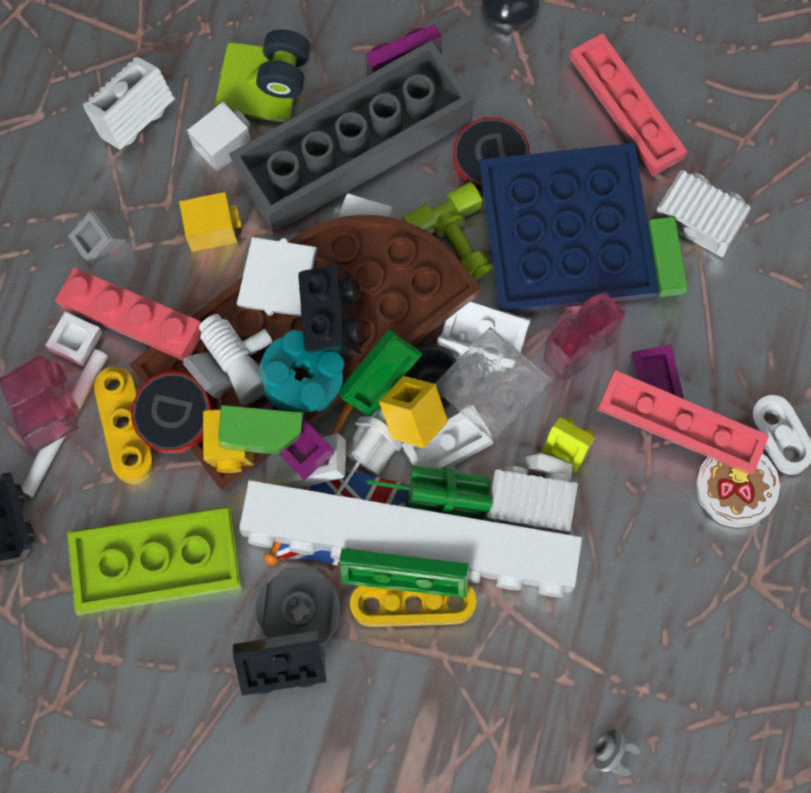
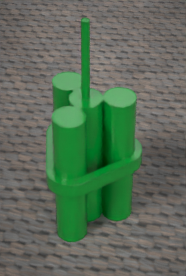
[367,465,492,520]

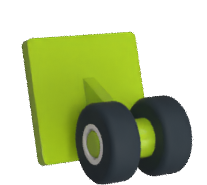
[214,29,311,122]

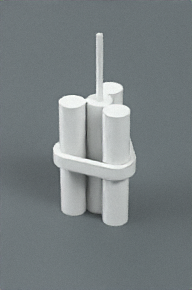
[335,406,403,496]

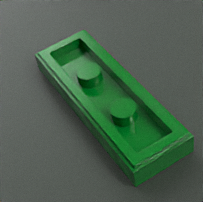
[339,548,469,598]

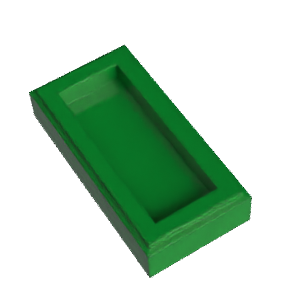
[338,329,423,417]

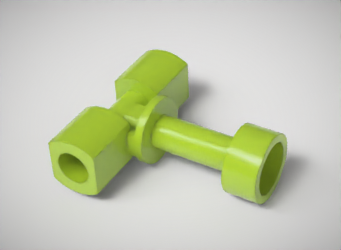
[402,182,492,280]

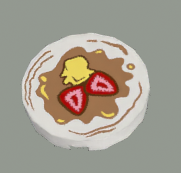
[695,454,780,528]

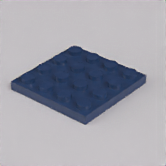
[478,143,659,313]

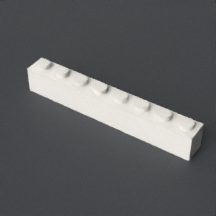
[239,480,582,598]

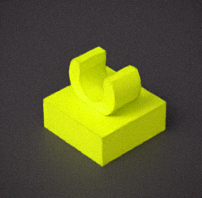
[541,417,595,473]

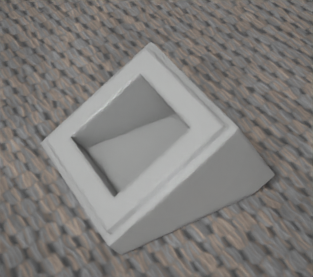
[68,209,128,265]
[182,351,233,399]

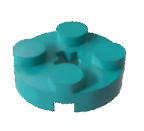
[258,330,344,415]

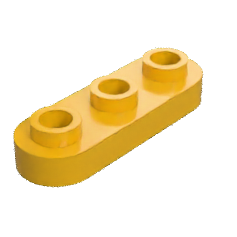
[94,366,155,484]
[350,585,477,627]

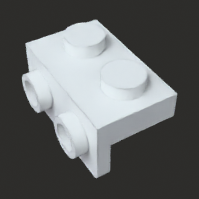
[436,300,532,373]

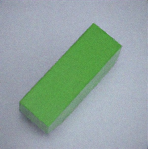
[648,217,688,297]
[218,405,303,455]

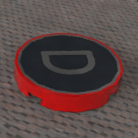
[453,117,530,192]
[131,372,214,454]

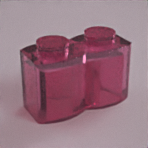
[543,292,626,380]
[0,354,80,452]

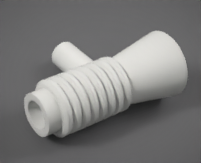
[199,314,272,405]

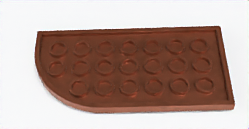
[129,215,483,492]

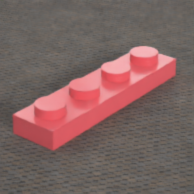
[569,33,688,176]
[54,267,202,360]
[597,370,769,475]

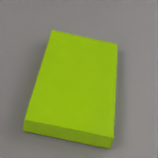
[67,506,242,615]

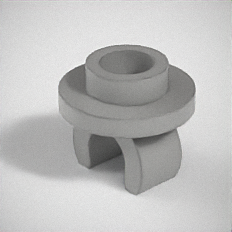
[592,729,640,776]

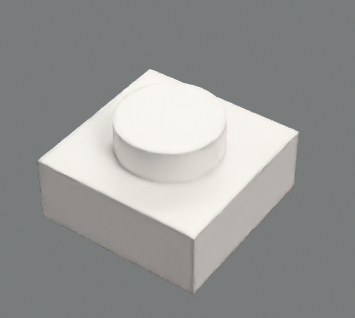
[45,312,103,367]

